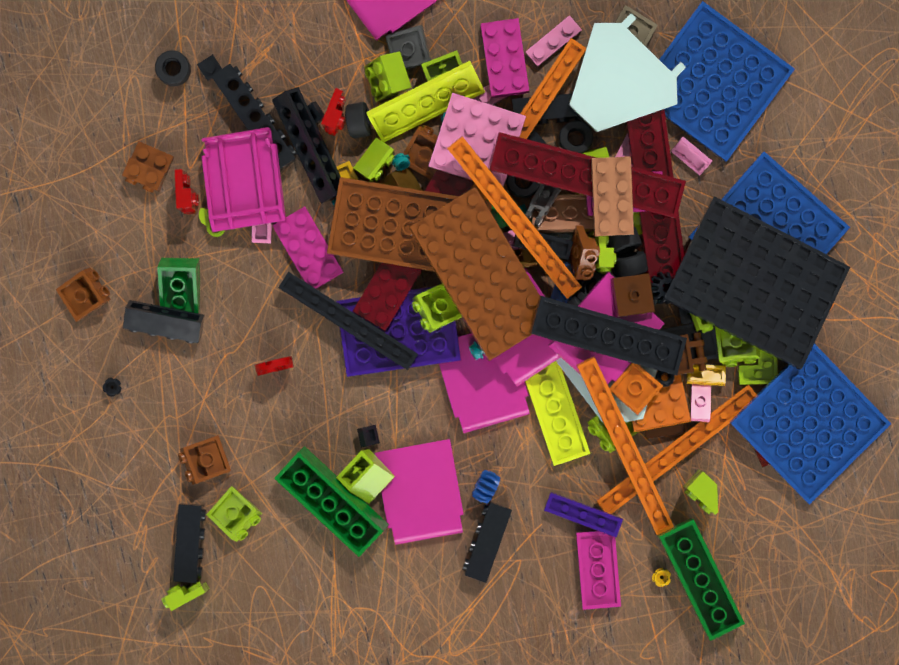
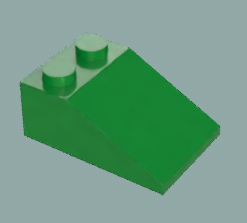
[157,258,200,313]

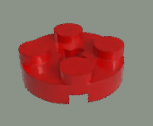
[254,356,294,376]

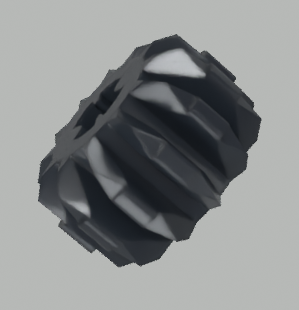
[651,272,674,304]

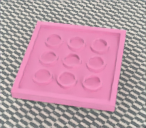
[429,93,526,187]

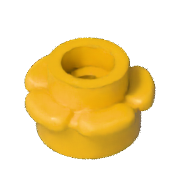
[652,568,671,587]

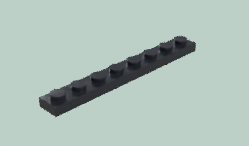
[278,272,418,370]

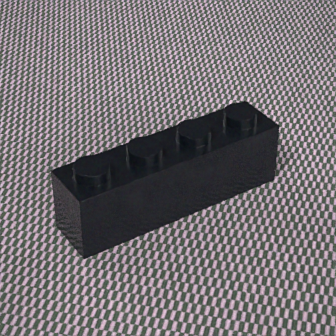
[512,93,585,125]
[123,300,205,343]
[462,502,512,583]
[173,503,207,583]

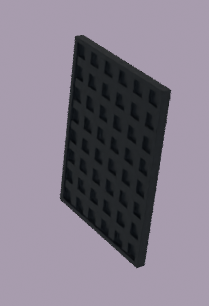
[663,196,850,370]

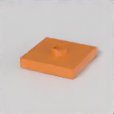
[609,363,663,415]

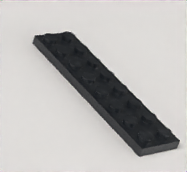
[529,296,687,375]

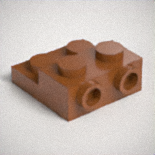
[404,125,438,180]
[122,141,174,193]
[569,225,600,280]
[56,267,111,322]
[178,435,231,485]

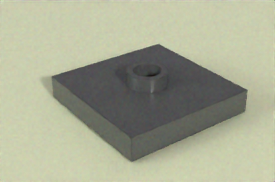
[385,25,431,70]

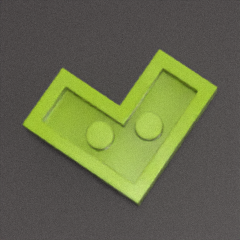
[738,349,778,385]

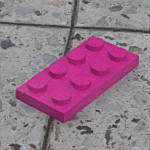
[481,18,529,98]
[272,207,344,289]
[576,531,621,610]

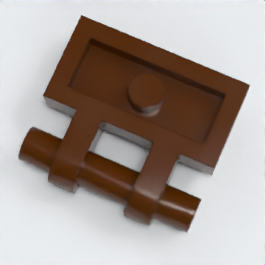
[677,332,707,375]

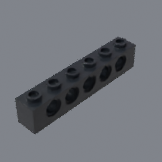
[211,64,297,171]
[272,87,341,204]

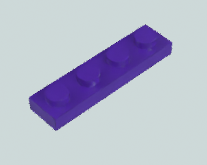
[544,492,623,537]

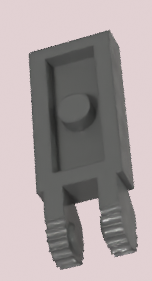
[525,184,561,227]

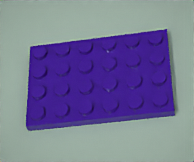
[336,286,461,377]

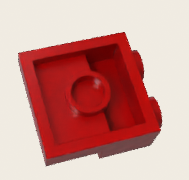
[321,88,346,136]
[175,169,199,214]

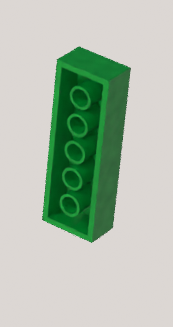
[274,446,389,557]
[657,518,745,641]

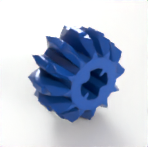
[472,470,500,504]

